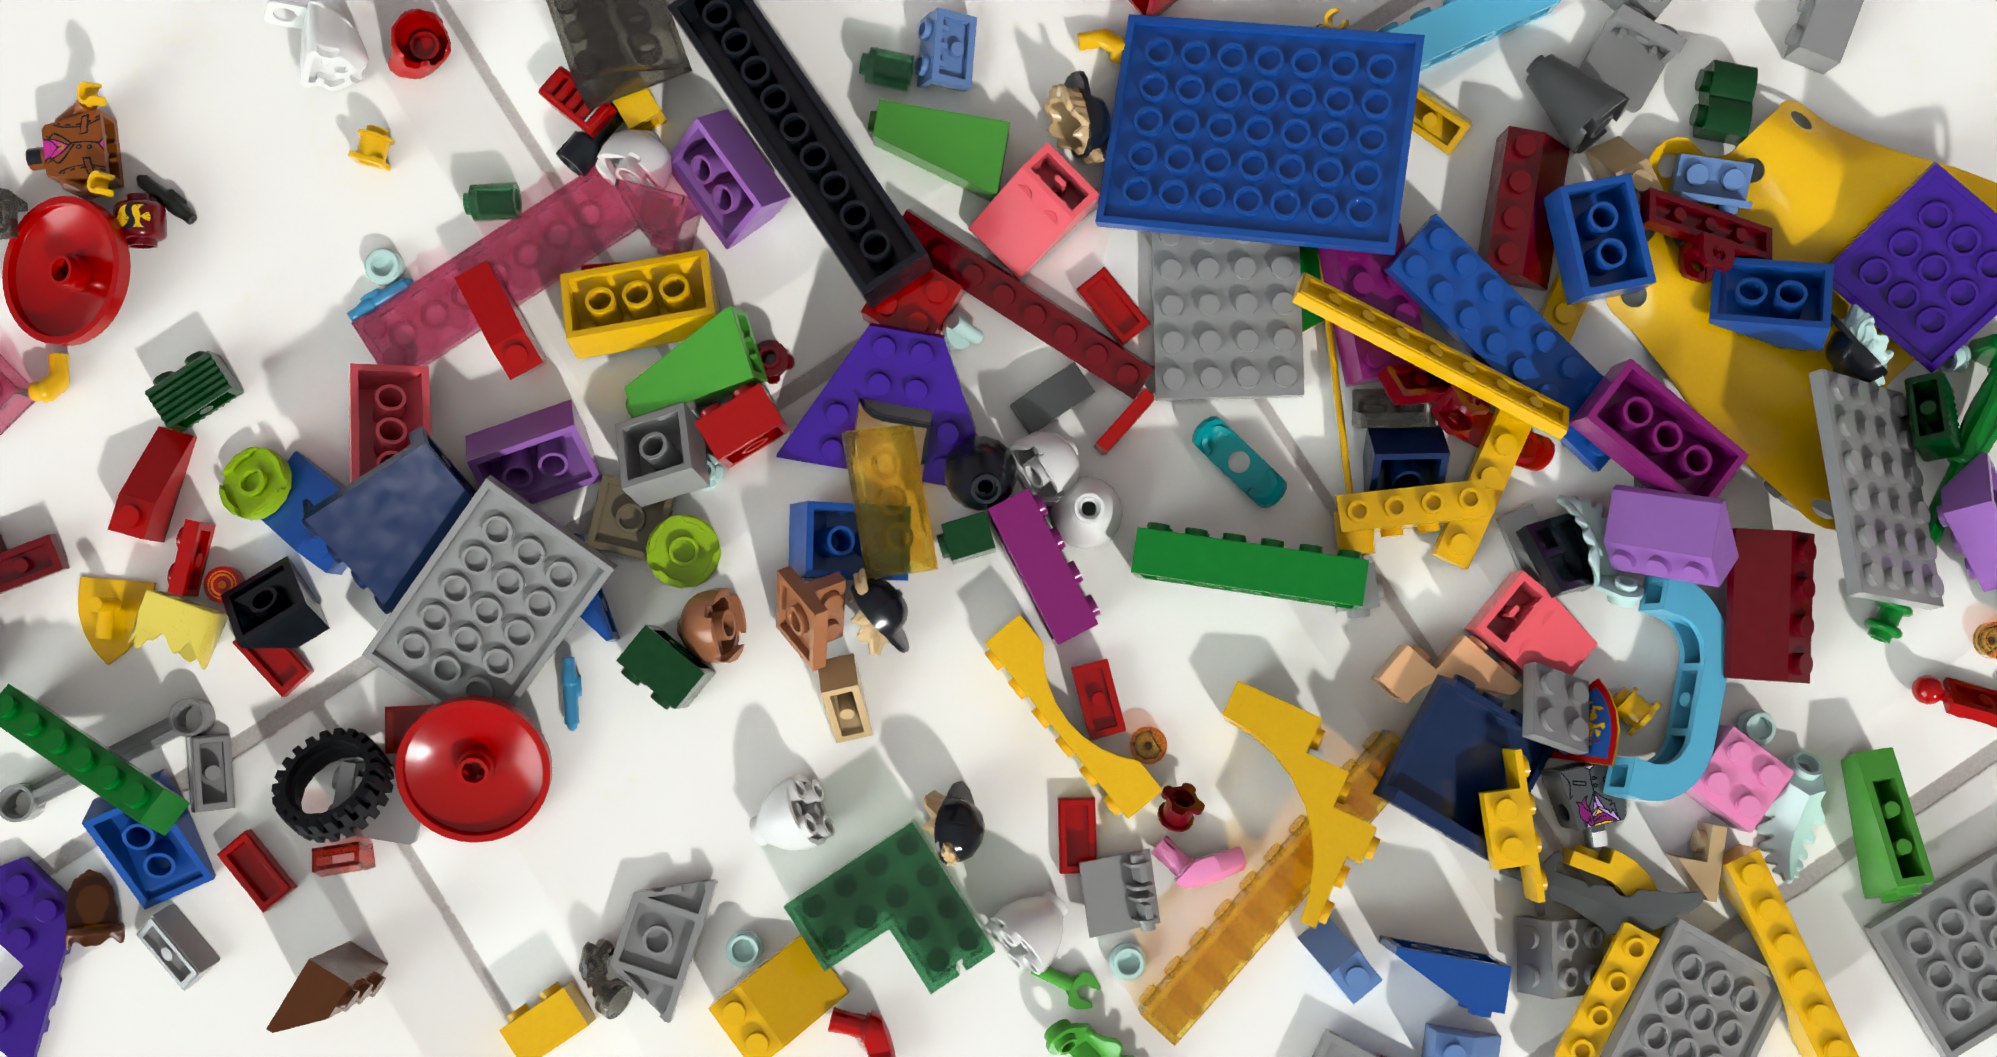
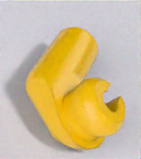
[1077,29,1125,63]
[28,353,70,403]

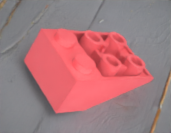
[968,142,1100,280]
[1464,570,1598,678]

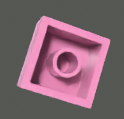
[1685,725,1795,833]

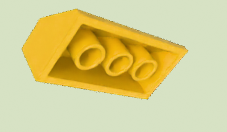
[560,249,720,359]

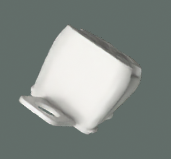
[264,0,369,91]

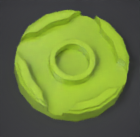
[219,447,292,521]
[645,514,721,588]

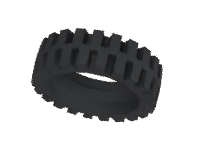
[271,728,394,843]

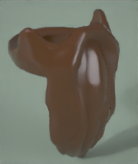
[64,869,125,951]

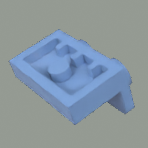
[914,7,977,92]
[1668,153,1754,215]

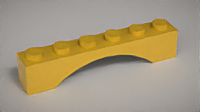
[984,614,1163,819]
[1719,844,1859,1057]

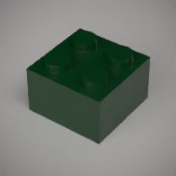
[616,625,716,710]

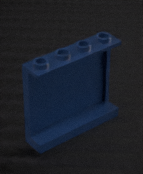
[302,426,477,614]
[1372,674,1568,870]

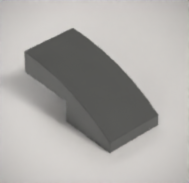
[1010,362,1095,434]

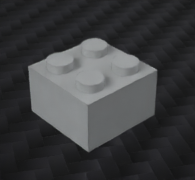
[615,402,710,507]

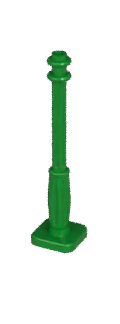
[1864,334,1997,644]

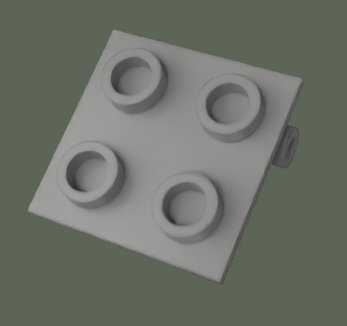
[1078,849,1161,938]

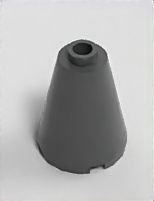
[1526,54,1631,154]

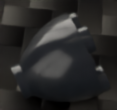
[943,435,1017,511]

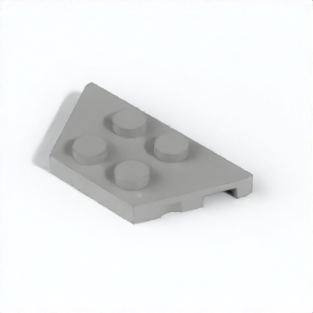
[609,879,718,1023]

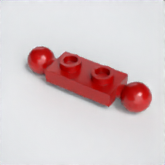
[1911,675,1997,728]

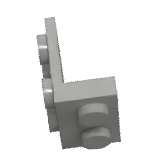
[1579,3,1687,113]
[327,759,421,844]
[1516,915,1604,999]

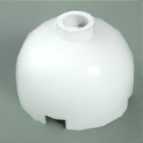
[596,129,672,201]
[1009,430,1080,507]

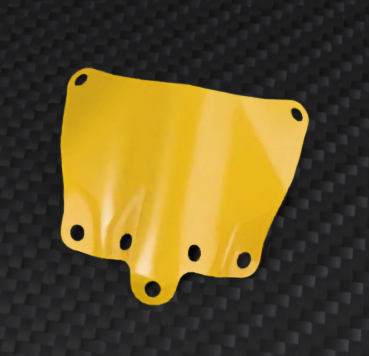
[1606,100,1997,530]

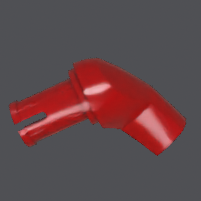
[828,1007,896,1057]

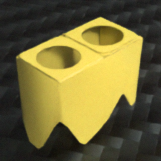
[128,589,228,670]

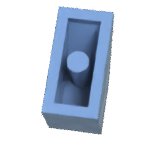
[1297,918,1383,1004]
[1421,1023,1502,1057]

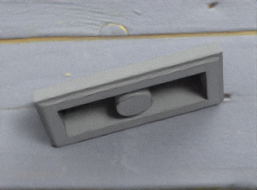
[186,733,235,813]
[136,904,220,991]

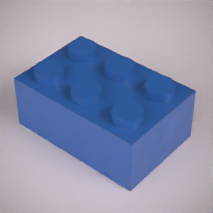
[1543,173,1656,306]

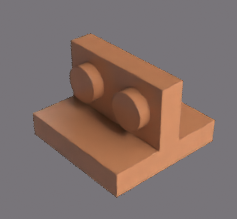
[776,566,846,671]

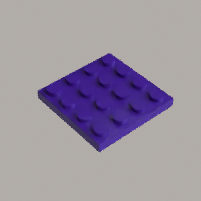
[1828,161,1997,373]

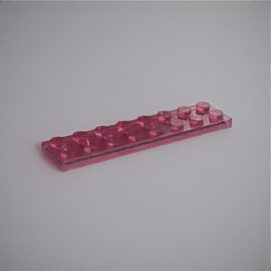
[351,166,640,366]

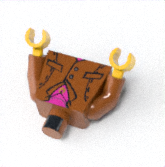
[26,81,124,201]

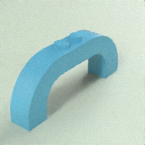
[1603,575,1727,801]

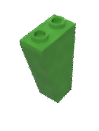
[1841,747,1935,904]

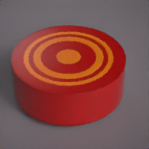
[203,566,245,604]

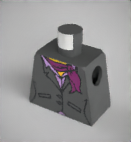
[1540,762,1626,848]

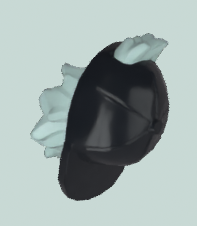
[1825,304,1894,386]

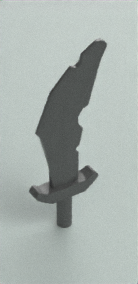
[1499,850,1704,934]

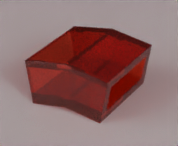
[385,704,434,754]
[312,841,376,877]

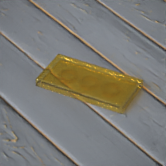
[841,425,938,579]

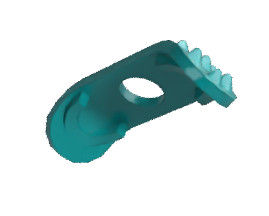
[1192,416,1287,508]

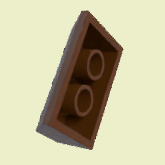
[266,941,388,1033]

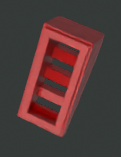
[538,66,618,139]

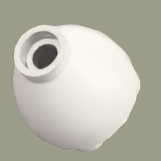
[1049,476,1123,550]
[749,774,835,851]
[984,891,1069,975]

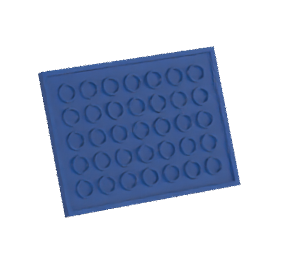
[1095,14,1425,255]

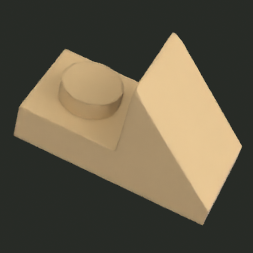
[1664,821,1728,903]

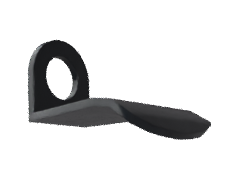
[860,399,931,465]

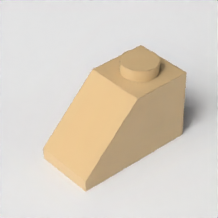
[1584,136,1664,206]
[818,653,873,743]

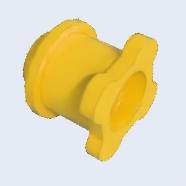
[348,125,395,171]
[1613,686,1662,737]

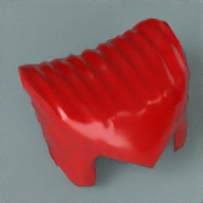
[388,9,451,79]

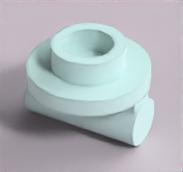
[942,312,984,349]

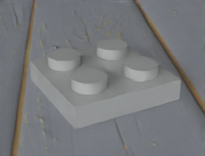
[1522,661,1589,756]

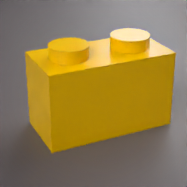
[499,981,596,1057]

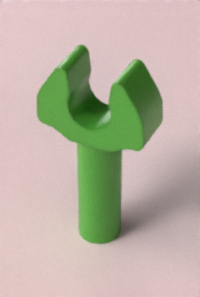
[1030,966,1101,1009]

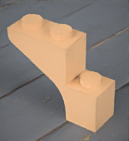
[1371,635,1523,704]

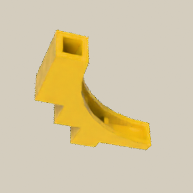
[1222,681,1381,929]

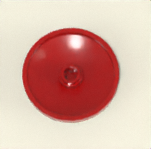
[2,196,131,346]
[395,695,553,843]

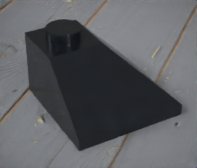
[220,556,330,648]

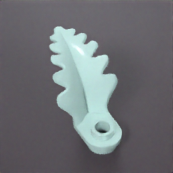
[1557,495,1645,608]
[1757,751,1827,884]

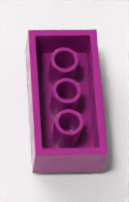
[1317,223,1424,387]
[1569,359,1749,498]
[987,488,1101,646]

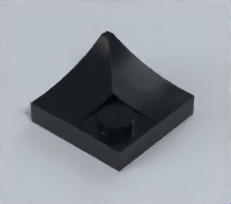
[1516,513,1594,598]

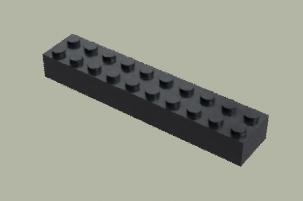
[667,0,934,310]

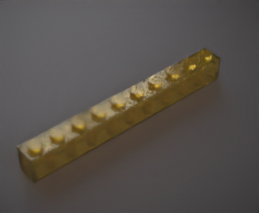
[1138,729,1402,1046]

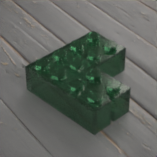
[783,818,996,994]

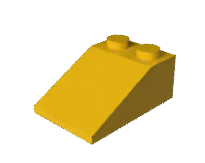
[708,932,850,1057]

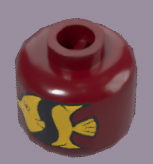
[113,193,167,249]

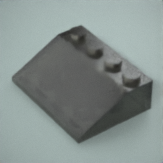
[546,0,693,110]

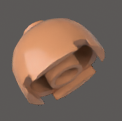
[677,588,746,664]

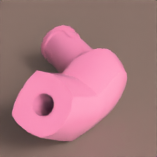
[1151,835,1247,889]

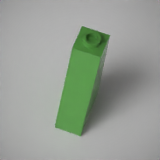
[868,99,1010,202]
[624,306,768,418]

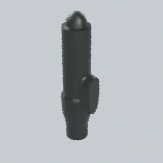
[136,175,197,225]

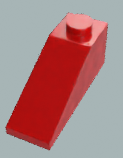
[454,259,546,380]
[107,426,197,543]

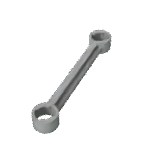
[0,699,216,822]

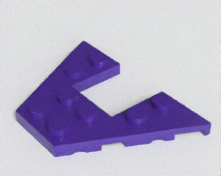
[776,323,992,487]
[0,856,72,1057]

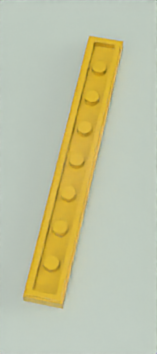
[1292,273,1570,440]

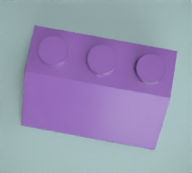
[670,109,791,249]
[465,399,602,504]
[1937,452,1997,592]
[1604,484,1739,587]

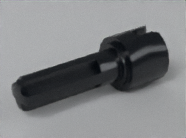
[556,101,624,177]

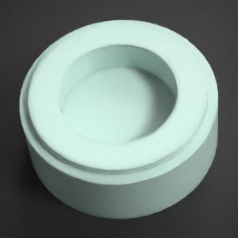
[364,248,405,286]

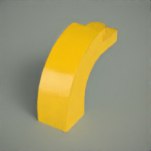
[1560,844,1665,945]

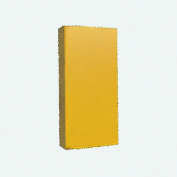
[1412,84,1472,155]

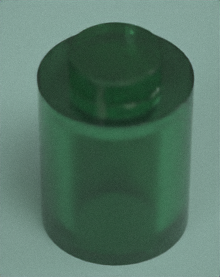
[859,46,915,92]
[463,182,522,222]

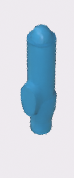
[347,278,414,323]
[561,657,582,731]

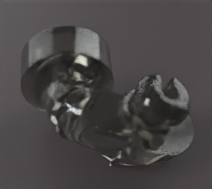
[579,938,633,1020]

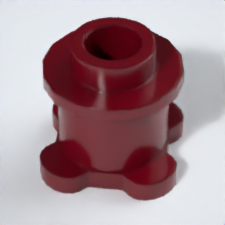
[757,340,795,384]
[1157,783,1205,832]

